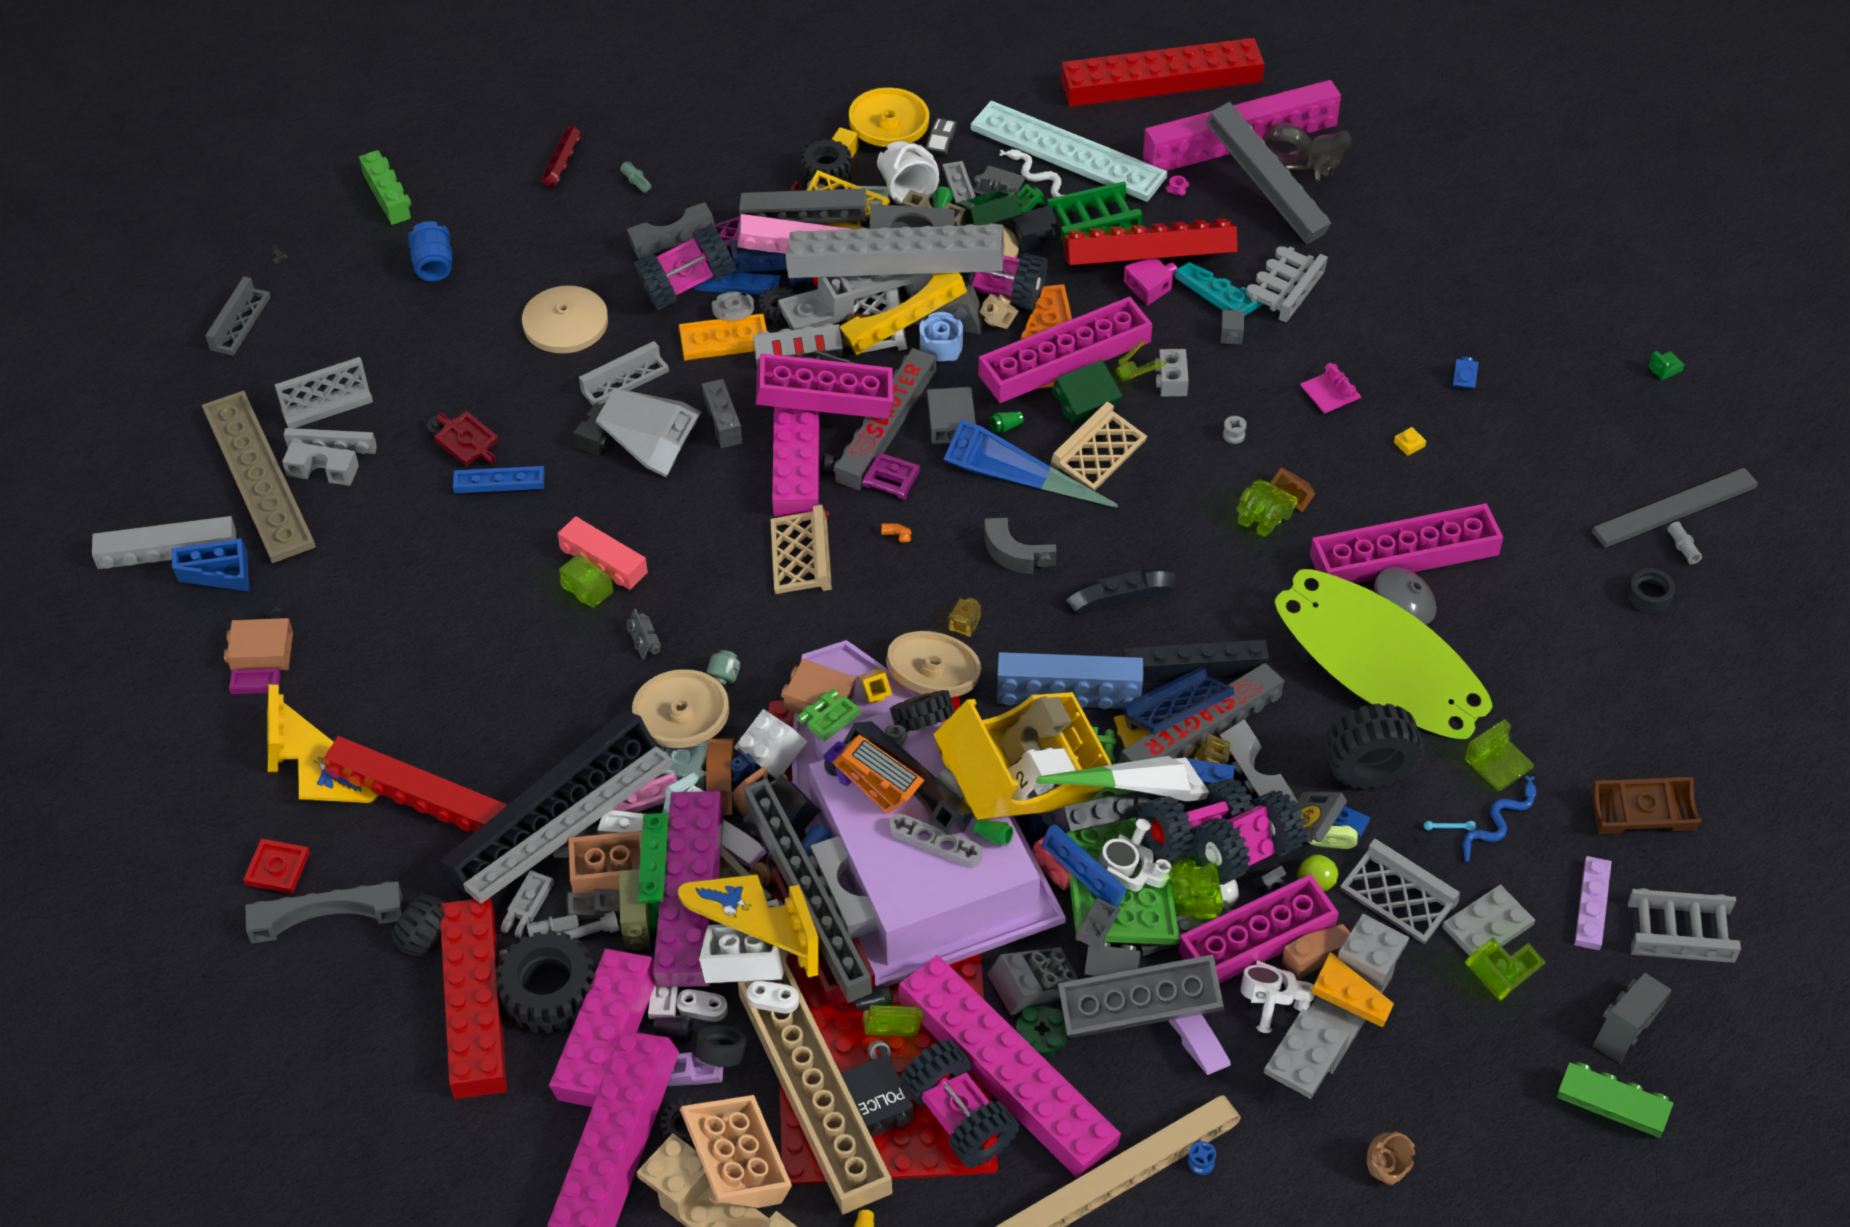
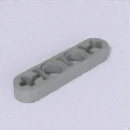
[889,814,982,868]

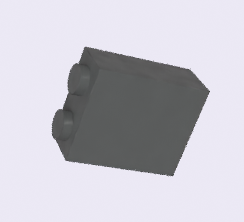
[927,387,976,444]

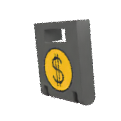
[1295,792,1347,842]

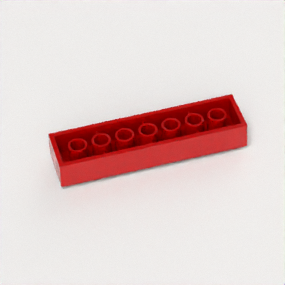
[1063,218,1237,265]
[440,897,507,1099]

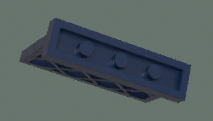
[1122,667,1235,734]

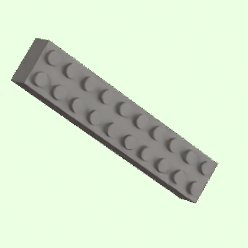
[786,224,1005,278]

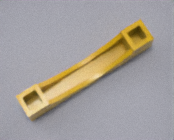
[840,272,967,355]

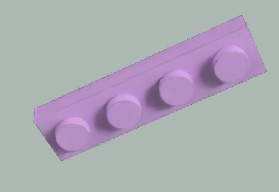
[1574,856,1612,950]

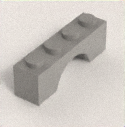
[1220,719,1298,803]
[808,836,877,939]

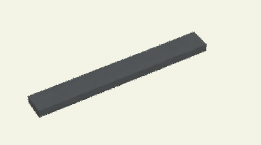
[1592,468,1758,548]

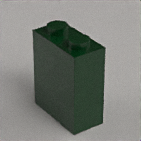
[1052,360,1122,424]

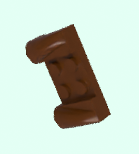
[1591,777,1702,834]

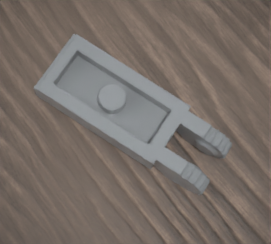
[501,871,554,938]

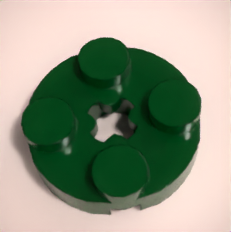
[1016,1006,1068,1057]

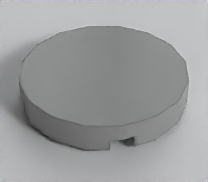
[712,291,754,321]

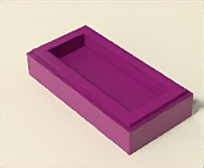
[229,669,281,694]

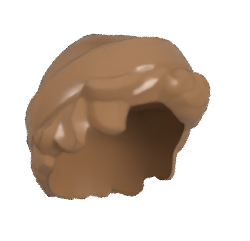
[1367,1131,1415,1186]

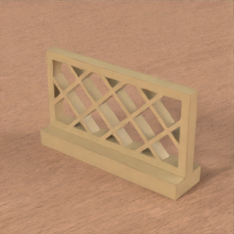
[1050,401,1147,491]
[771,505,832,594]

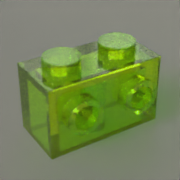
[559,553,613,608]

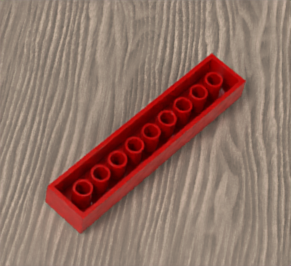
[1061,38,1264,107]

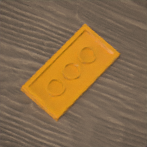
[679,314,767,360]

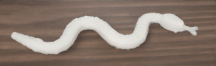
[1000,149,1063,198]

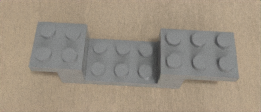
[778,273,933,330]
[1264,914,1409,1099]

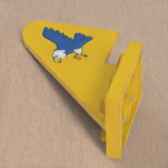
[267,685,378,803]
[678,875,818,977]

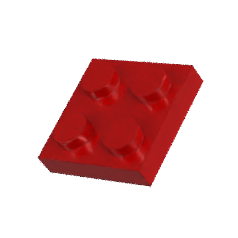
[243,839,310,894]

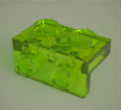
[863,1005,923,1036]

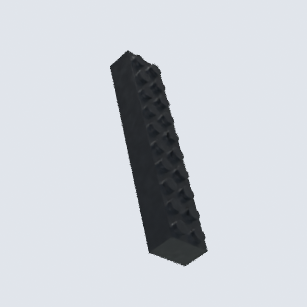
[439,710,656,900]

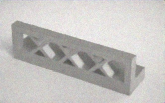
[579,341,669,406]

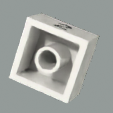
[734,709,808,779]
[1008,748,1076,800]

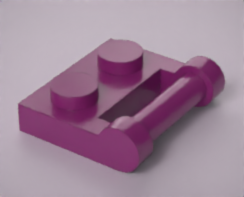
[862,453,920,500]

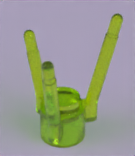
[1115,340,1166,383]

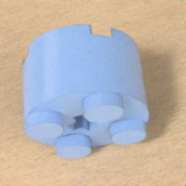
[920,312,963,361]

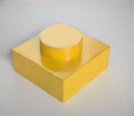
[1394,427,1426,456]

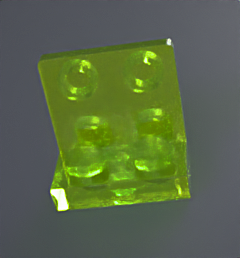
[1465,719,1534,791]

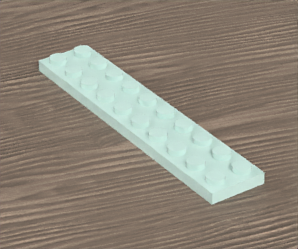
[971,101,1167,202]

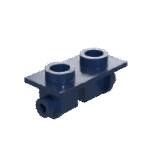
[730,748,756,790]

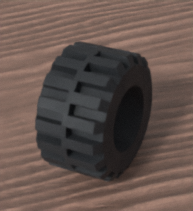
[800,139,852,189]

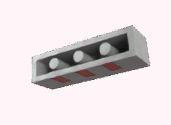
[753,324,843,367]

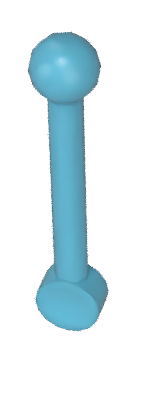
[1424,821,1476,831]

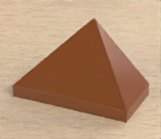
[1269,467,1316,512]

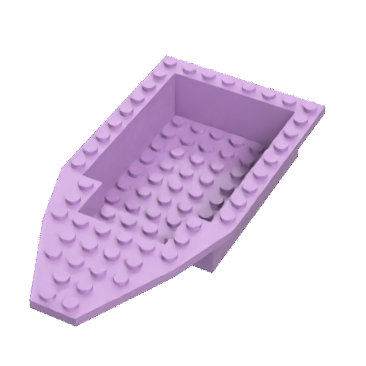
[792,640,1066,986]

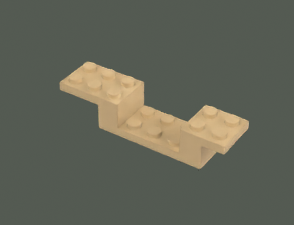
[637,1133,797,1227]

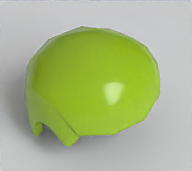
[1297,854,1338,891]

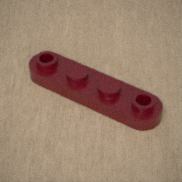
[540,125,580,187]

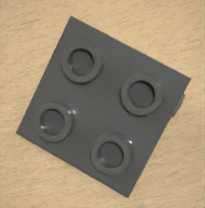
[973,165,1026,195]

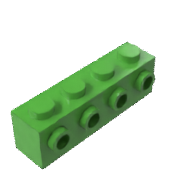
[359,150,411,225]
[1557,1062,1673,1138]

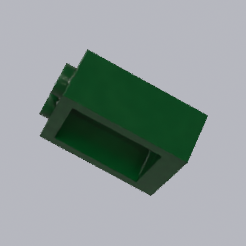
[957,189,1021,225]

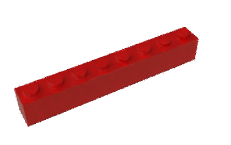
[323,736,507,832]

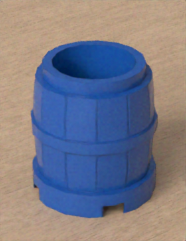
[408,221,452,281]

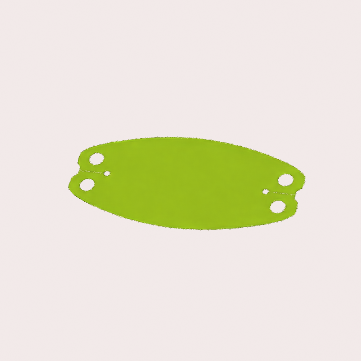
[1275,569,1492,739]

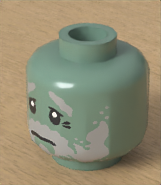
[706,650,740,687]

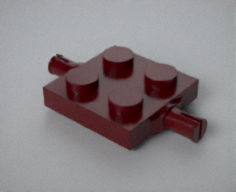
[434,411,498,467]

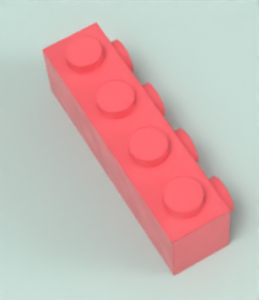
[558,516,648,590]

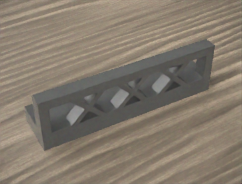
[205,277,271,356]

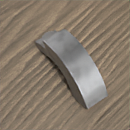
[984,518,1056,574]

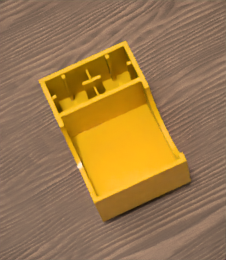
[933,692,1112,820]

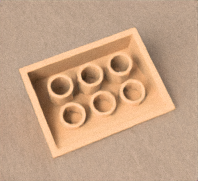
[680,1095,792,1208]

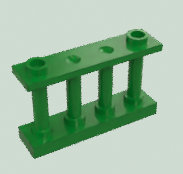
[1047,181,1142,247]
[637,813,669,932]

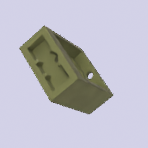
[619,869,651,950]

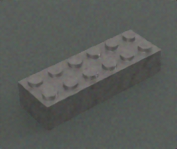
[1058,955,1224,1038]

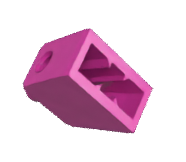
[1124,258,1177,305]

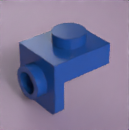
[1453,357,1479,389]

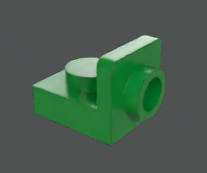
[1017,184,1045,213]
[1648,351,1684,380]

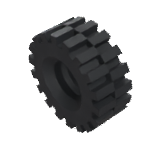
[889,690,955,732]

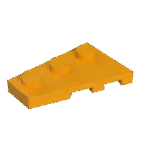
[1311,952,1394,1028]

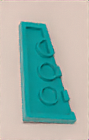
[1174,262,1264,316]

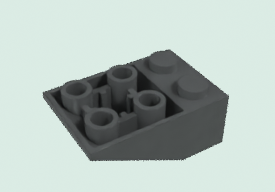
[987,947,1079,1015]

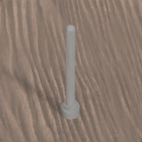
[498,911,619,959]

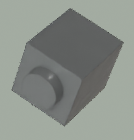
[1220,310,1244,344]

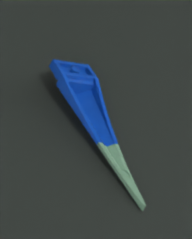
[944,419,1118,508]

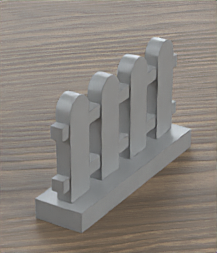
[1246,247,1328,323]

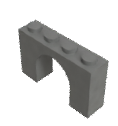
[869,204,954,229]

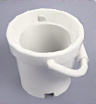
[877,141,939,206]

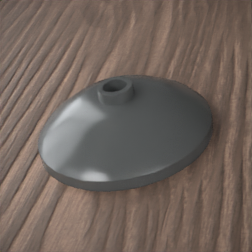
[1374,567,1437,626]

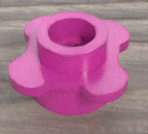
[1166,176,1189,195]

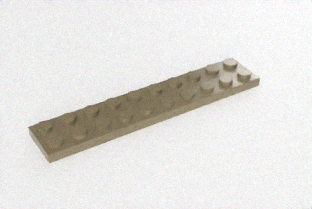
[202,391,316,563]

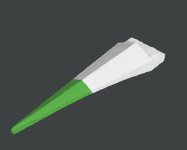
[1035,756,1209,801]

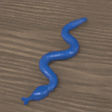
[1462,776,1536,862]

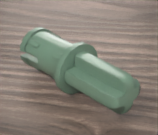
[620,161,651,193]

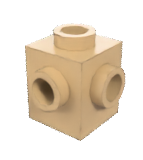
[979,294,1018,329]

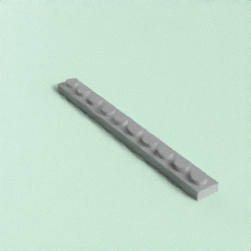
[464,746,673,904]

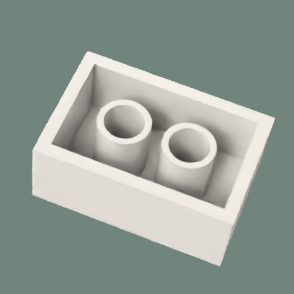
[699,924,788,983]

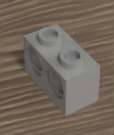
[1155,349,1189,396]

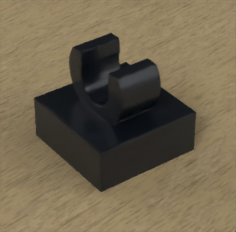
[1252,865,1286,895]

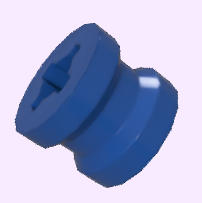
[1188,1141,1216,1175]

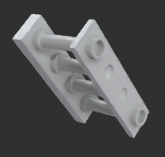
[1628,888,1741,963]

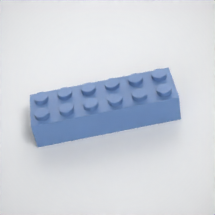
[997,652,1143,709]

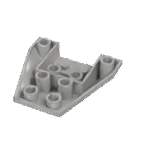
[595,388,702,477]

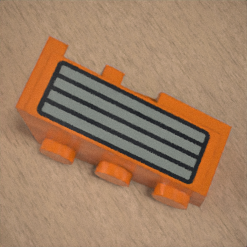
[832,735,924,814]

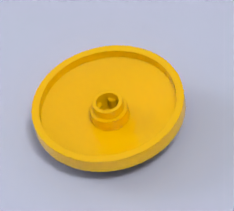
[849,88,929,147]

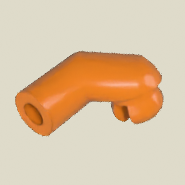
[882,524,912,543]

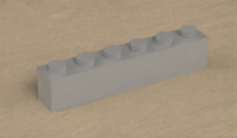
[92,516,236,569]

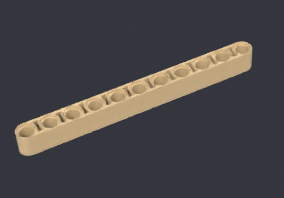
[996,1096,1241,1227]

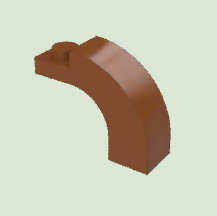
[706,738,734,815]

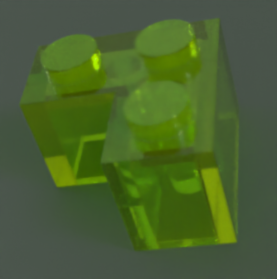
[1465,937,1546,1002]

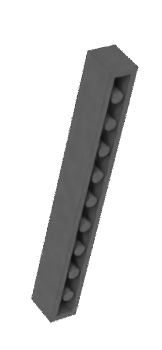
[744,779,872,1003]

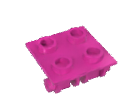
[1300,363,1361,414]

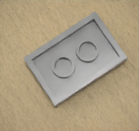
[1443,884,1535,963]

